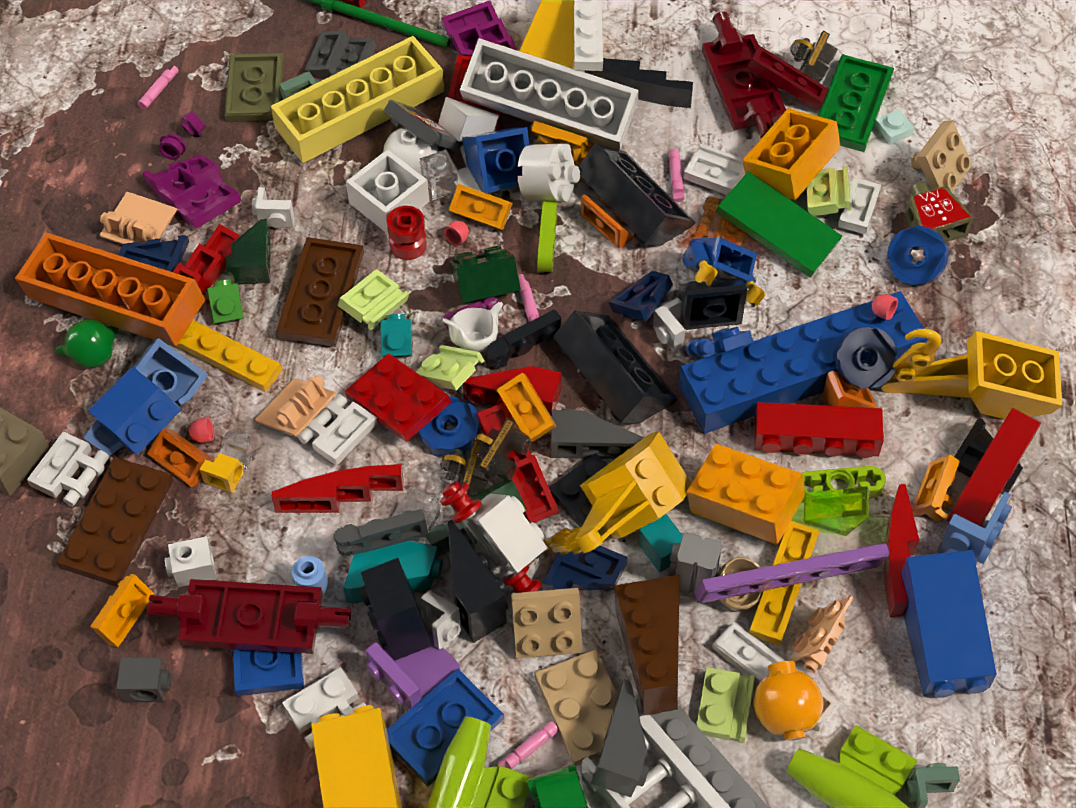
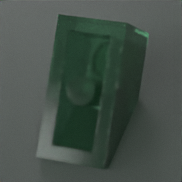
[226,219,271,285]

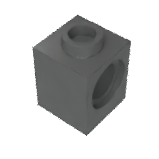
[116,657,171,702]

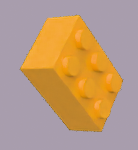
[742,108,841,200]
[687,443,805,545]

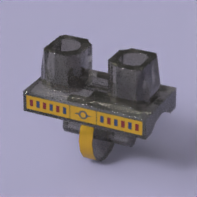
[790,30,838,83]
[475,418,532,481]
[440,437,496,497]

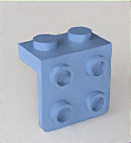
[937,492,1012,565]

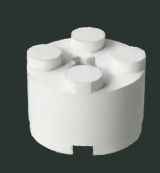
[518,144,580,202]

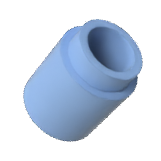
[292,556,328,594]

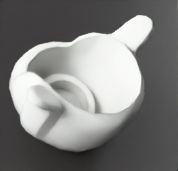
[442,302,503,353]

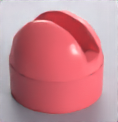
[443,220,469,246]
[872,294,898,321]
[188,417,214,443]

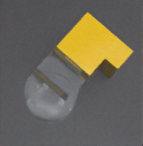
[200,429,254,493]

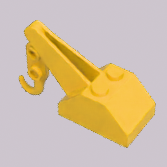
[881,329,1062,419]
[531,431,691,562]

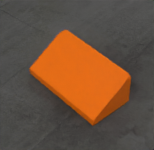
[581,194,634,248]
[146,428,214,488]

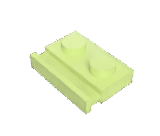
[807,165,851,216]
[338,269,409,330]
[416,345,485,391]
[697,667,755,743]

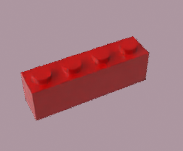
[754,402,884,458]

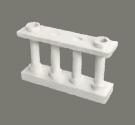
[581,714,730,808]

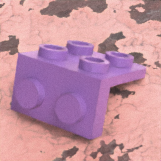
[365,631,461,710]

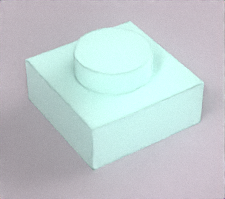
[874,109,914,145]

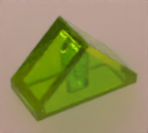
[804,486,869,536]

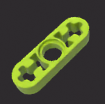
[537,200,558,273]
[802,466,886,504]

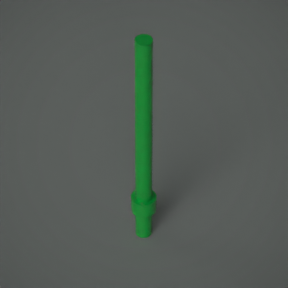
[305,0,451,48]

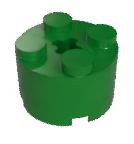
[527,764,588,808]

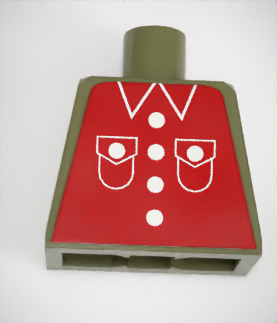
[905,181,973,250]

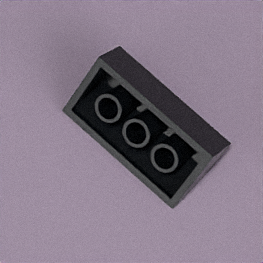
[578,144,696,246]
[553,310,678,424]

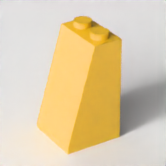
[520,0,580,71]
[311,705,402,808]

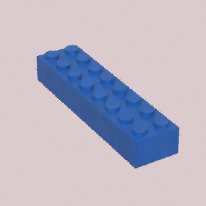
[679,291,929,434]

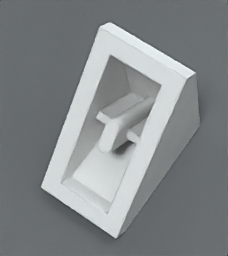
[438,97,499,141]

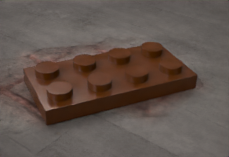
[276,237,364,347]
[57,457,174,587]

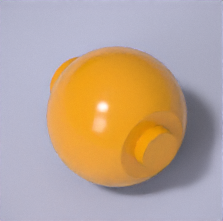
[754,661,823,741]

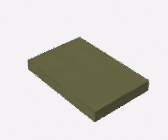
[225,53,285,122]

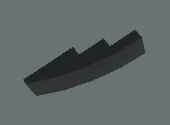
[585,58,693,109]

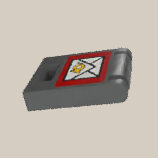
[383,99,463,152]

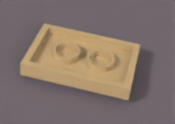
[535,649,618,766]

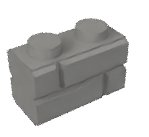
[668,532,722,596]

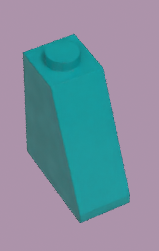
[343,541,443,604]

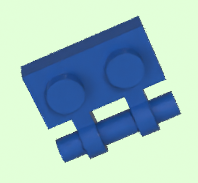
[685,327,754,358]

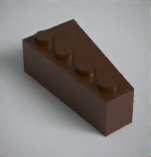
[615,574,680,715]

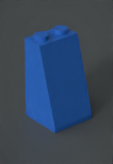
[901,550,997,698]

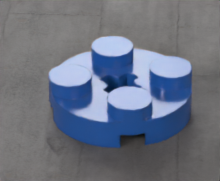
[887,226,949,285]
[418,396,480,457]

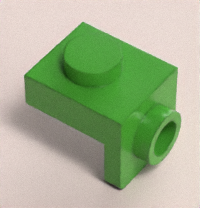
[207,279,244,324]

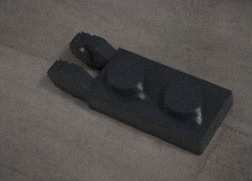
[486,310,561,370]

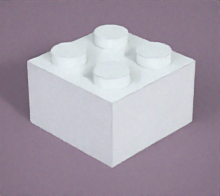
[346,149,430,234]

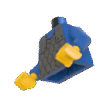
[683,237,766,306]

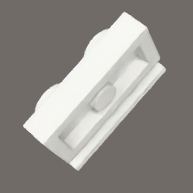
[683,144,745,195]

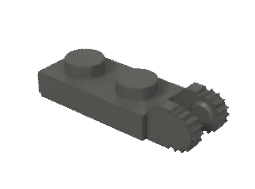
[334,509,428,557]

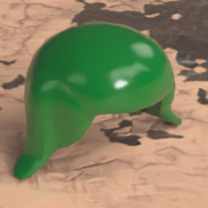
[56,319,119,368]

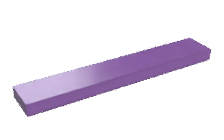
[695,543,890,604]

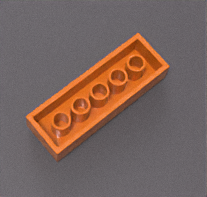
[15,232,205,347]

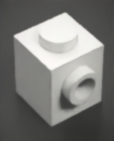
[165,536,217,588]

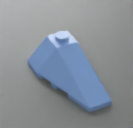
[83,338,208,456]

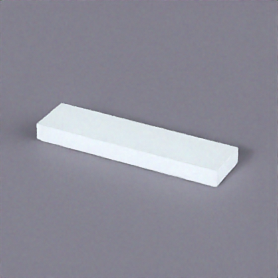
[712,621,841,732]

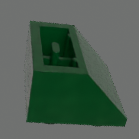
[449,246,521,303]

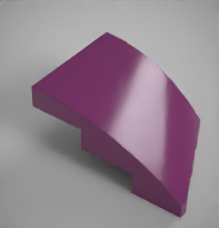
[441,0,518,56]
[142,155,242,229]

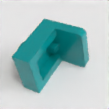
[381,314,413,357]

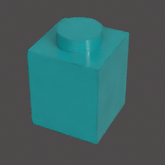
[638,514,683,573]

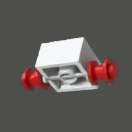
[440,481,548,593]

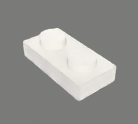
[838,178,881,234]

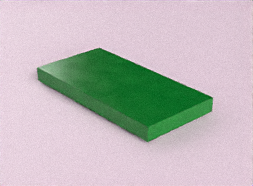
[818,54,894,152]
[715,171,842,278]

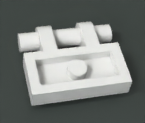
[297,394,378,466]
[27,432,109,507]
[282,667,366,749]

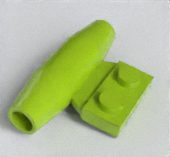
[426,716,533,808]
[786,725,918,808]

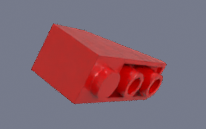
[463,366,562,417]

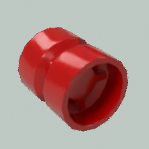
[386,205,427,260]

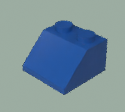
[462,127,530,193]
[88,367,182,455]

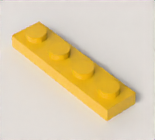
[177,320,283,392]
[749,521,820,646]

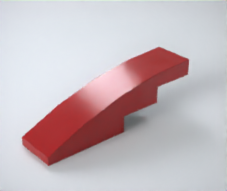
[173,224,246,295]
[476,402,559,523]
[946,408,1041,527]
[271,464,404,513]
[884,484,920,618]

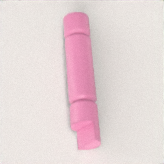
[137,65,179,110]
[668,149,685,202]
[518,274,539,322]
[495,721,559,769]

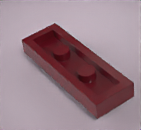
[747,45,828,110]

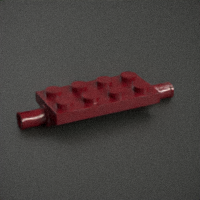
[702,12,786,138]
[147,579,351,654]

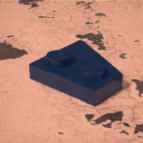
[118,235,189,272]
[609,271,673,321]
[542,545,628,591]

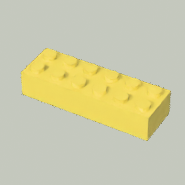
[271,36,444,163]

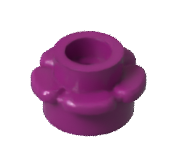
[181,111,206,136]
[159,134,186,160]

